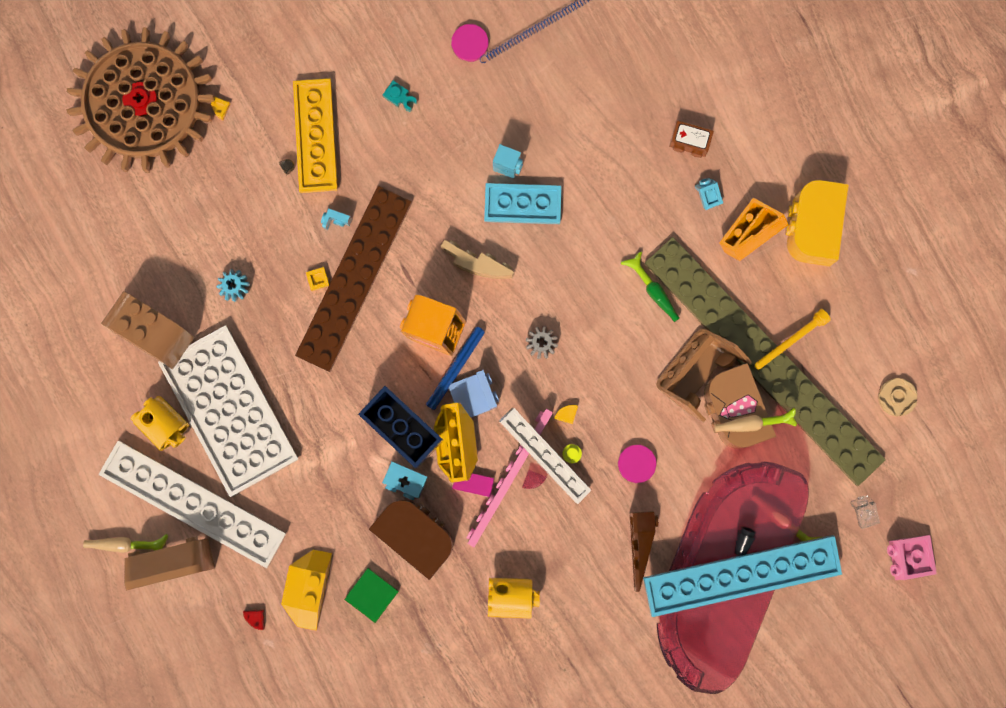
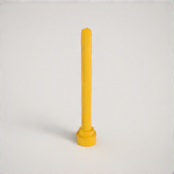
[754,309,831,370]

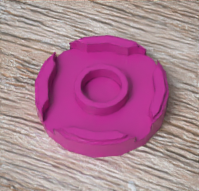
[451,24,488,62]
[618,445,657,483]

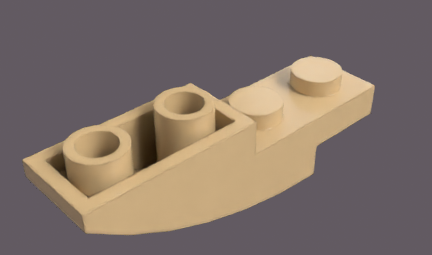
[441,240,514,279]

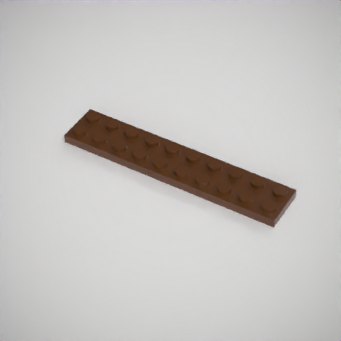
[295,186,412,372]

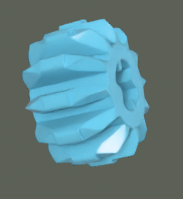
[216,269,250,302]

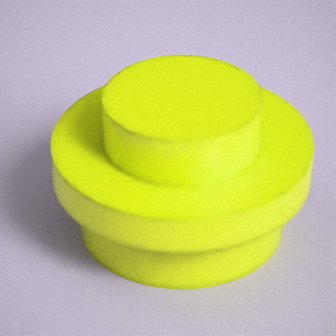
[562,444,582,464]

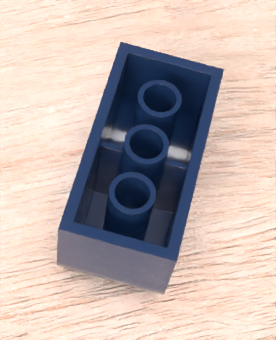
[358,386,444,469]

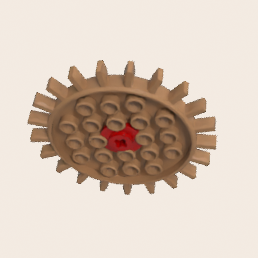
[66,27,215,173]

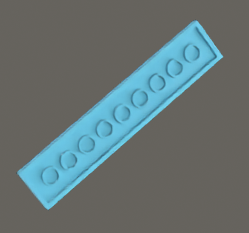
[643,535,842,617]

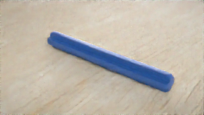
[426,327,485,410]

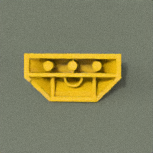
[434,403,478,482]
[281,550,333,630]

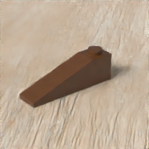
[629,511,659,592]

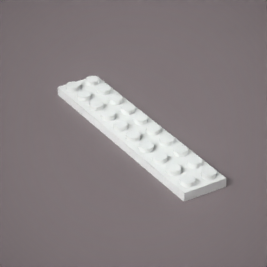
[98,441,287,568]

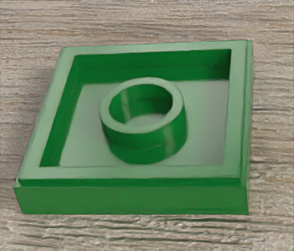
[344,568,399,623]

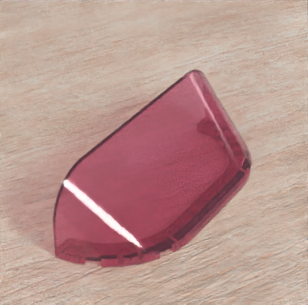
[657,462,809,694]

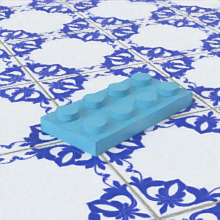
[484,183,561,224]

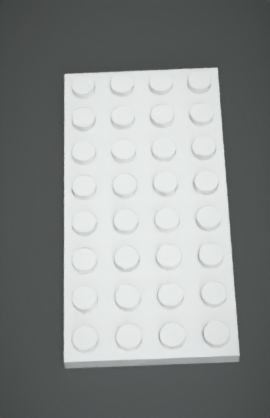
[158,325,299,497]

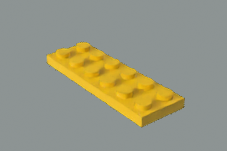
[293,78,338,193]

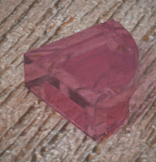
[522,470,547,489]

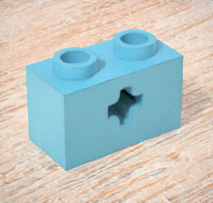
[493,144,523,179]
[382,462,428,500]

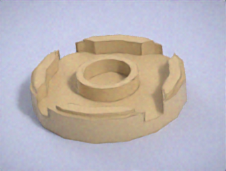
[878,378,917,417]

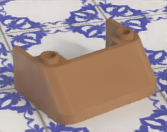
[656,329,752,422]
[124,536,215,591]

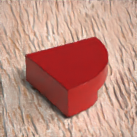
[243,610,264,630]

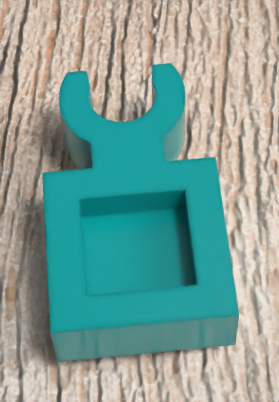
[382,80,418,112]

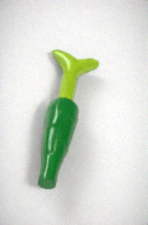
[621,252,680,323]

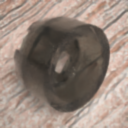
[279,159,294,176]

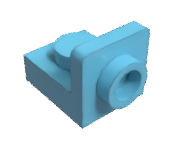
[694,178,723,210]
[321,208,352,230]

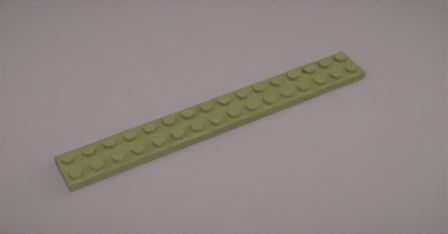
[644,237,886,486]

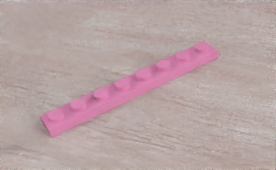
[466,409,553,547]

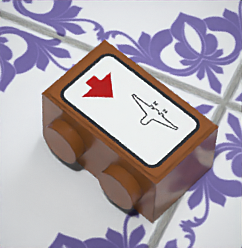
[669,121,714,158]

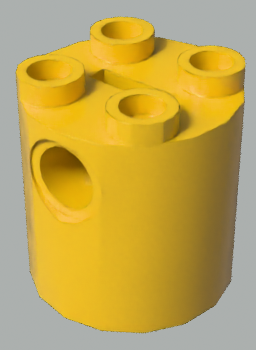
[131,396,189,451]
[488,578,540,619]

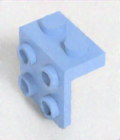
[449,370,499,417]

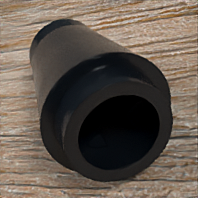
[734,526,756,556]

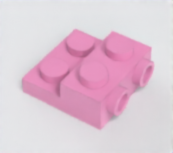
[887,535,937,580]

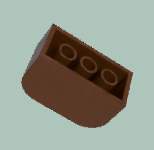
[369,500,453,580]

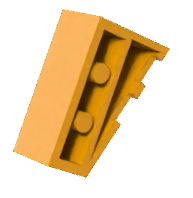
[719,198,789,261]

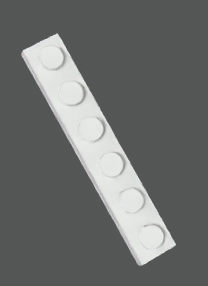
[499,407,591,504]

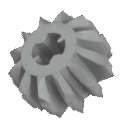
[526,326,558,359]

